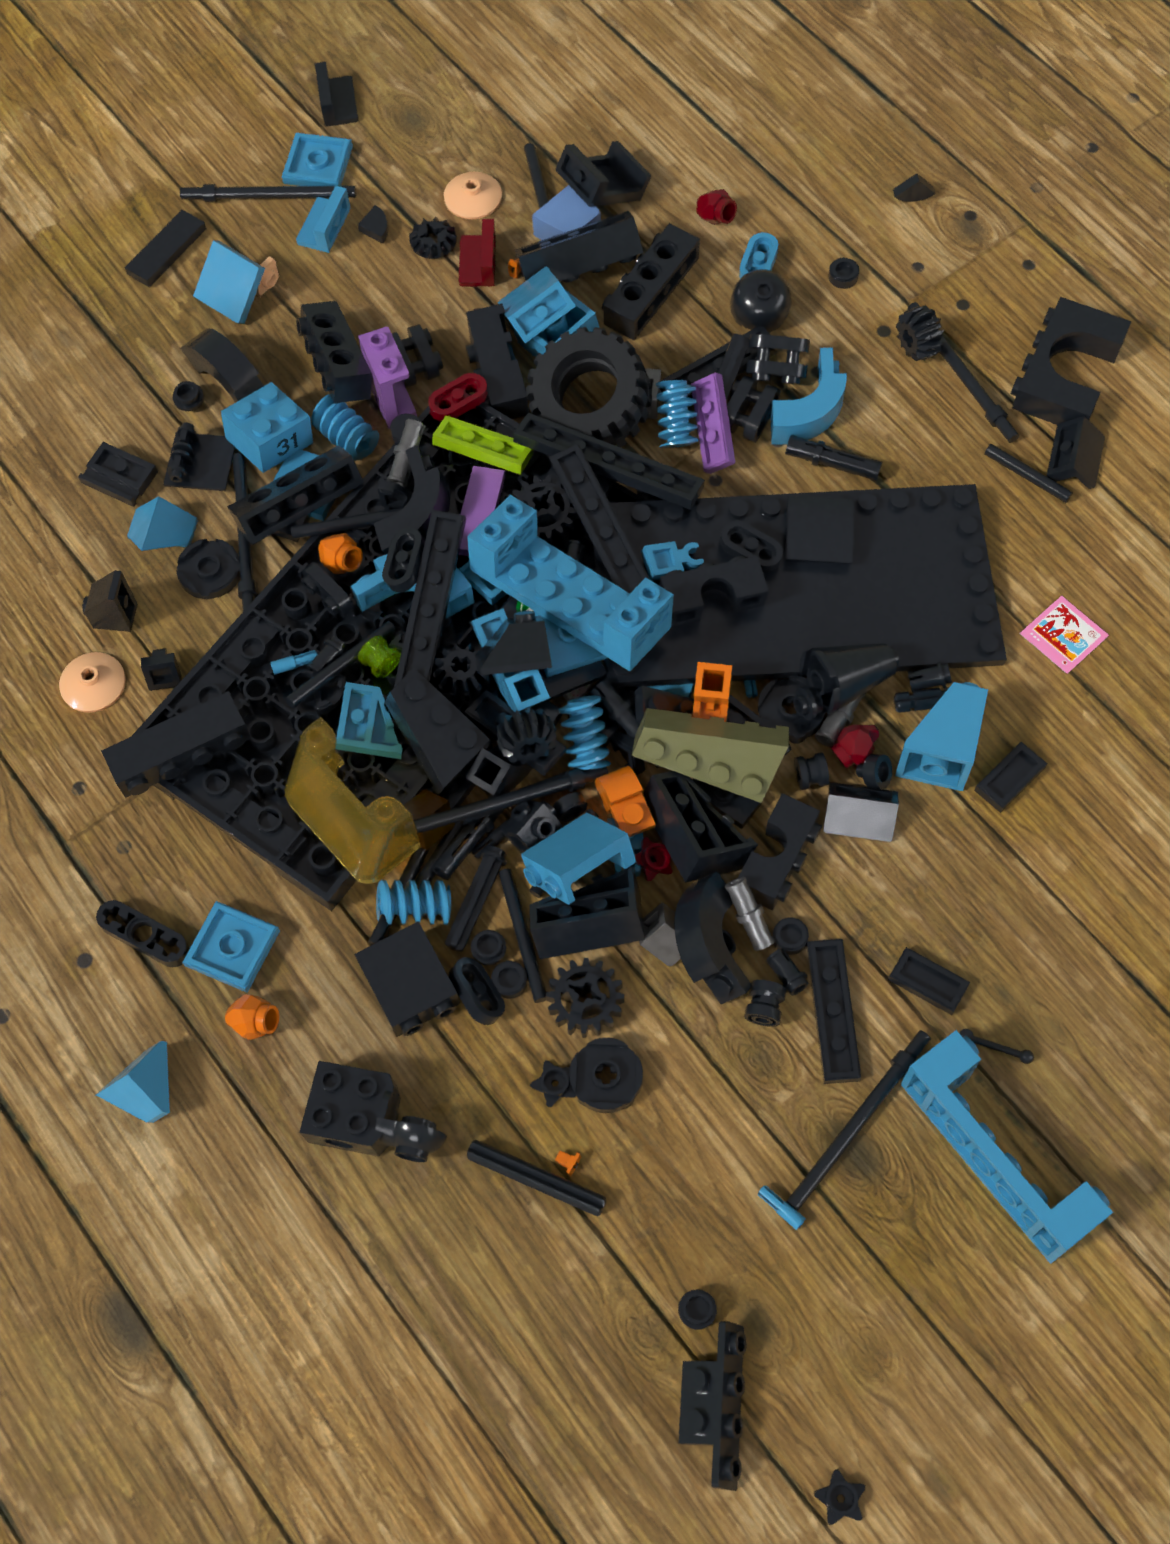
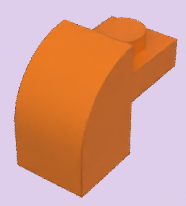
[692,662,732,722]
[594,766,656,837]

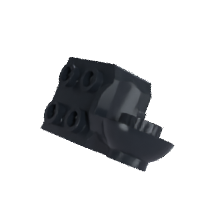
[299,1061,447,1163]

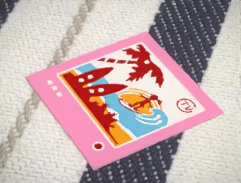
[1020,595,1109,674]

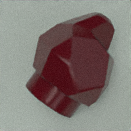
[696,189,737,225]
[831,725,880,769]

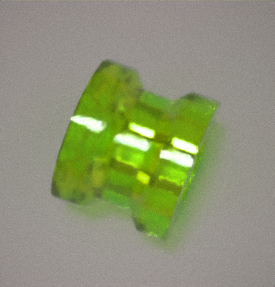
[358,635,401,679]

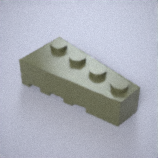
[632,708,789,803]

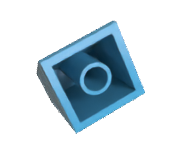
[895,682,988,791]

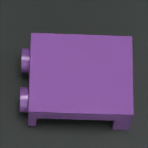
[358,327,417,429]

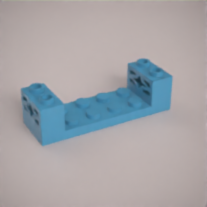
[467,494,674,671]
[901,1030,1113,1264]

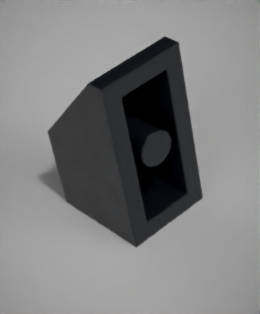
[82,570,138,632]

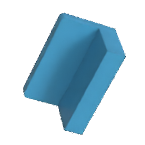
[296,186,351,253]

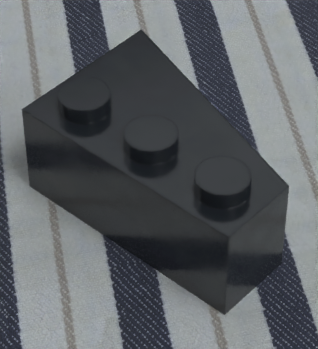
[465,304,529,419]
[385,668,490,795]
[643,771,758,883]
[529,865,645,960]

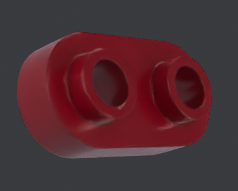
[428,373,488,421]

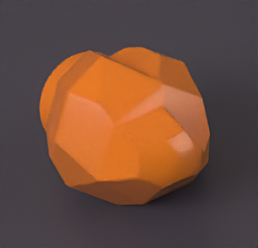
[318,533,363,574]
[225,994,279,1040]

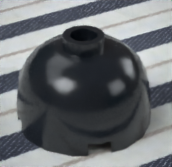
[730,269,792,333]

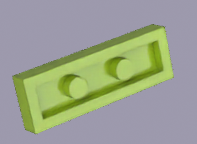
[432,415,533,475]

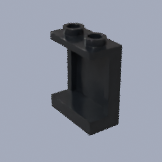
[555,141,651,207]
[354,921,460,1037]

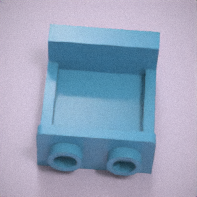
[497,266,576,343]
[521,812,636,905]

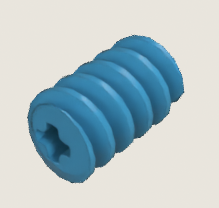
[656,380,699,448]
[311,394,379,461]
[558,696,611,770]
[376,880,451,925]

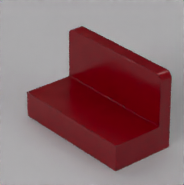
[458,219,496,287]

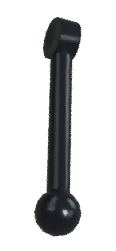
[959,1029,1034,1064]

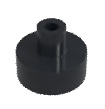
[856,754,892,789]

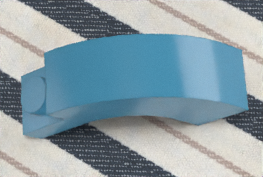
[770,348,847,445]
[351,554,474,618]
[471,608,550,712]

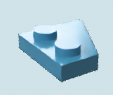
[335,682,402,759]

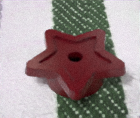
[635,837,673,881]

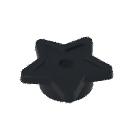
[530,1060,576,1107]
[814,1470,866,1525]

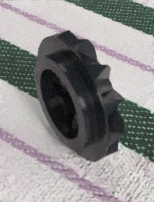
[409,216,457,259]

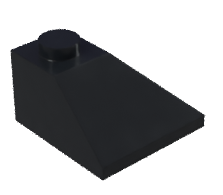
[475,611,552,675]

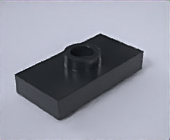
[692,778,762,829]

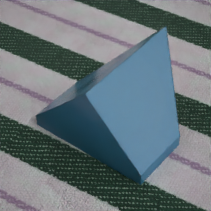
[127,496,198,551]
[96,1041,170,1123]

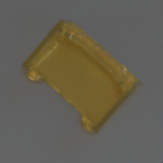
[284,717,421,884]

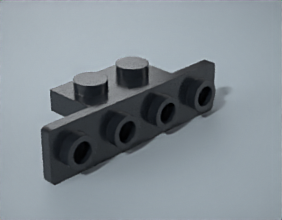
[678,1321,747,1491]

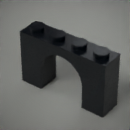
[1011,297,1132,425]

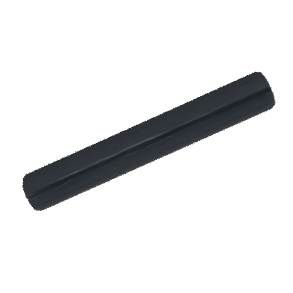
[467,1140,606,1216]

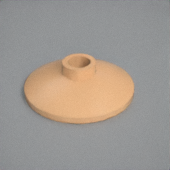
[444,172,502,220]
[59,652,126,713]

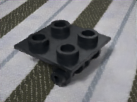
[163,422,235,491]

